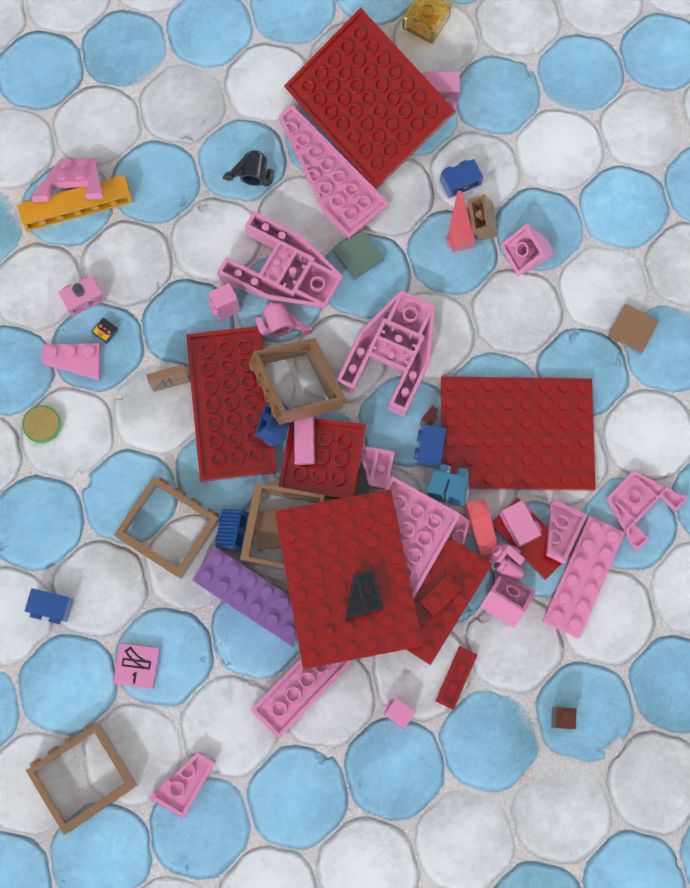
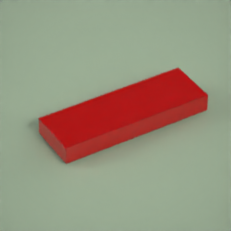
[435,646,478,710]

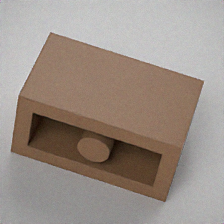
[468,194,498,241]

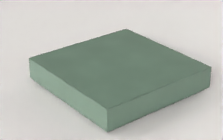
[333,230,384,280]

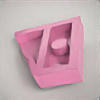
[361,446,395,490]

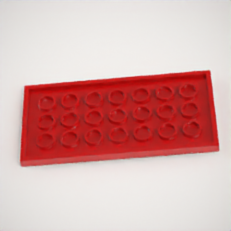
[186,327,277,482]

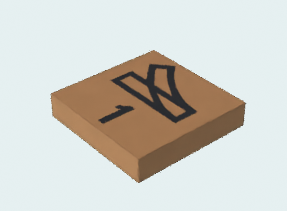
[146,364,190,392]

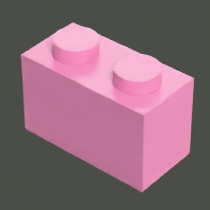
[208,283,240,321]
[499,501,541,548]

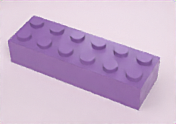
[192,547,298,647]

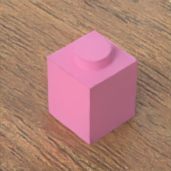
[383,698,416,729]

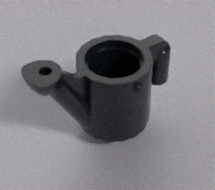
[222,150,274,187]

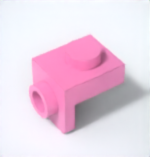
[490,543,525,565]

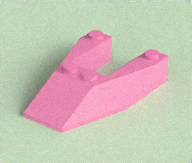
[217,211,343,309]
[337,290,435,418]

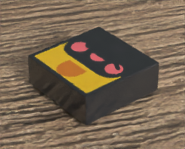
[91,318,119,344]

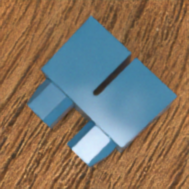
[427,464,470,507]

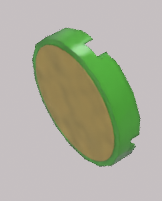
[22,405,62,444]

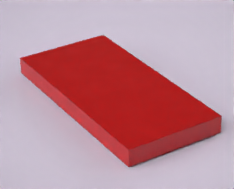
[492,497,573,580]

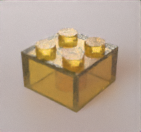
[402,0,452,44]

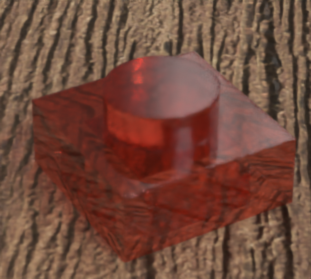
[420,405,438,427]

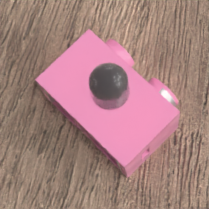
[58,276,105,317]

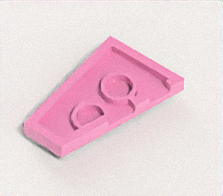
[148,752,216,818]

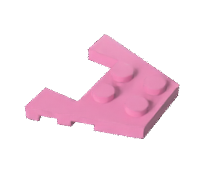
[31,158,104,202]
[606,471,688,552]

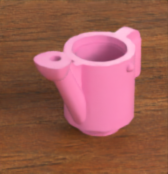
[255,301,313,337]

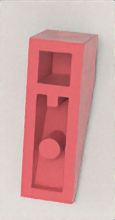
[446,191,476,252]
[464,498,498,561]

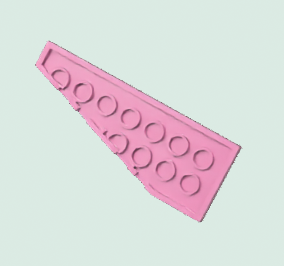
[279,105,390,239]

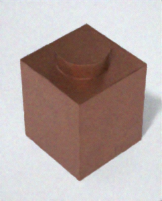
[551,707,577,729]

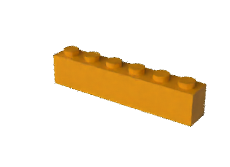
[17,175,133,232]

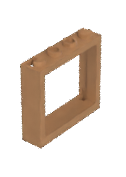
[249,338,346,425]
[114,477,219,579]
[240,483,325,570]
[26,722,138,835]

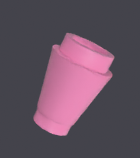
[494,556,525,580]

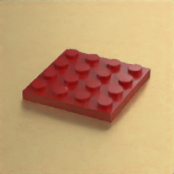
[278,418,367,499]

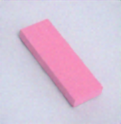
[294,416,315,465]

